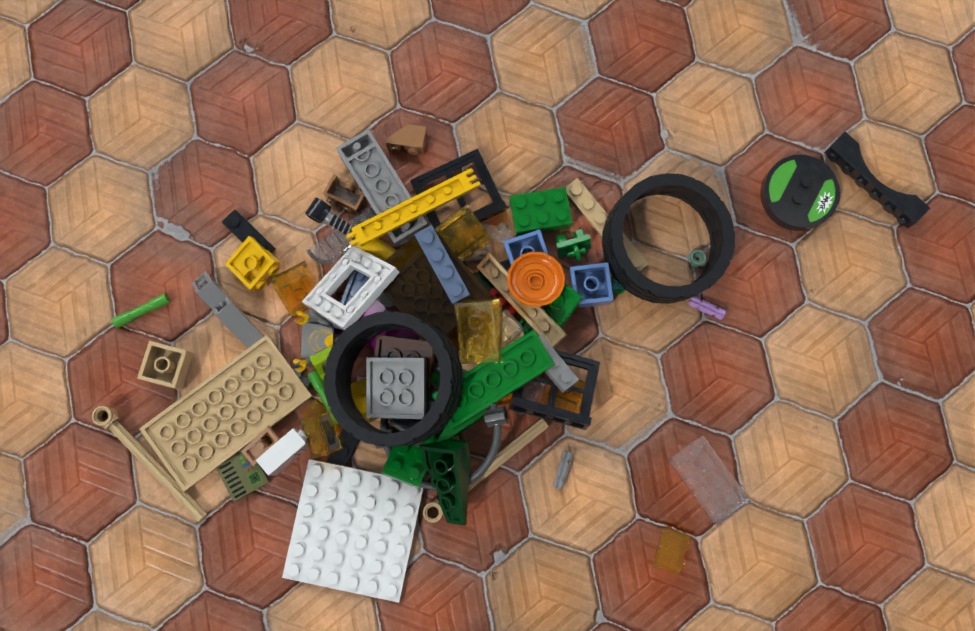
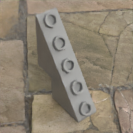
[191,271,264,348]

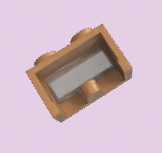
[323,174,367,215]

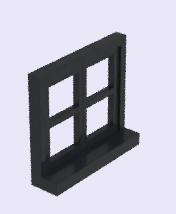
[410,149,507,240]
[508,349,600,430]

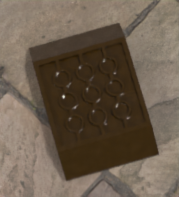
[383,224,504,352]

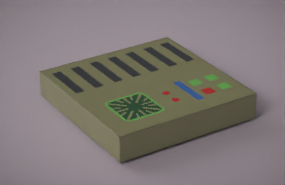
[216,453,270,502]

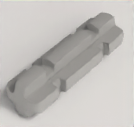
[553,450,573,489]

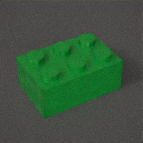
[509,187,572,237]

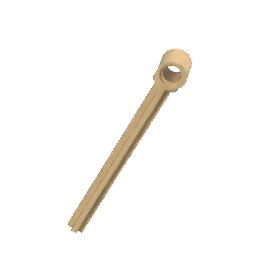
[92,406,207,522]
[423,418,549,523]

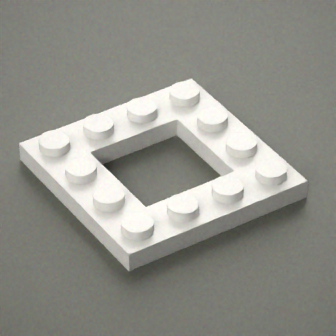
[302,246,399,330]

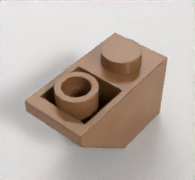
[386,124,427,155]

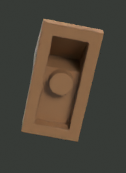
[241,426,280,466]

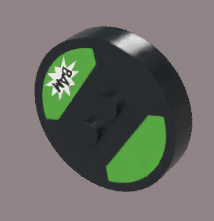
[760,155,840,231]

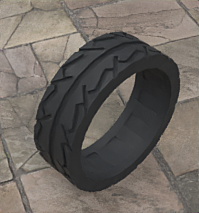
[602,173,735,304]
[324,311,463,447]

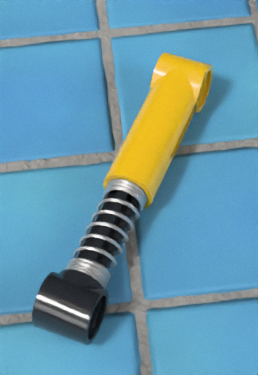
[305,197,397,261]

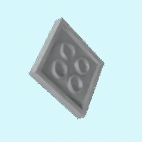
[366,357,427,419]

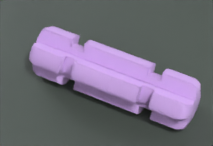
[689,296,726,320]

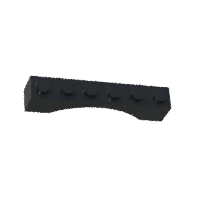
[824,132,930,228]

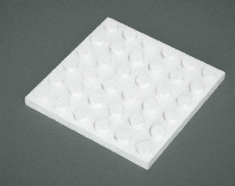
[282,459,424,603]

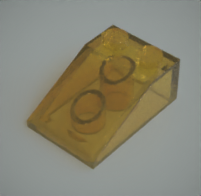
[435,205,492,261]
[454,298,503,364]

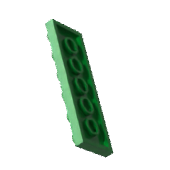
[432,330,556,429]
[382,372,444,489]

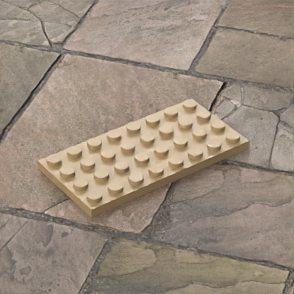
[139,335,313,492]

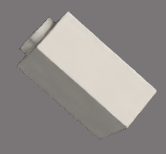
[256,428,313,476]

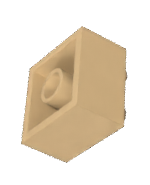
[137,341,194,390]

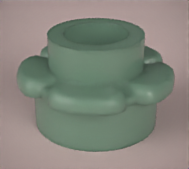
[688,249,706,268]

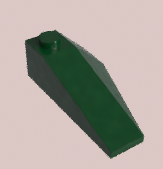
[421,439,470,526]

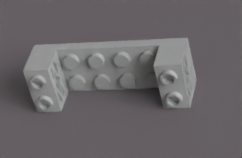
[336,129,428,250]

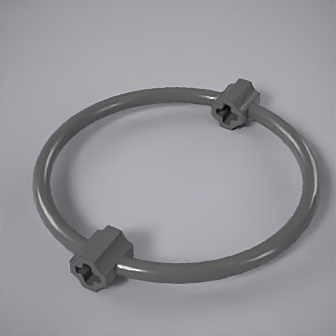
[375,364,509,491]

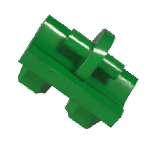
[556,229,591,261]

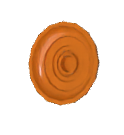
[507,252,565,307]

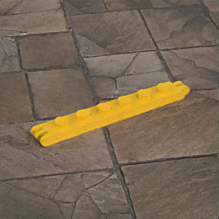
[346,168,481,247]

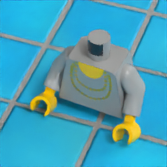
[293,311,341,372]

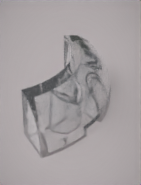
[306,206,376,265]

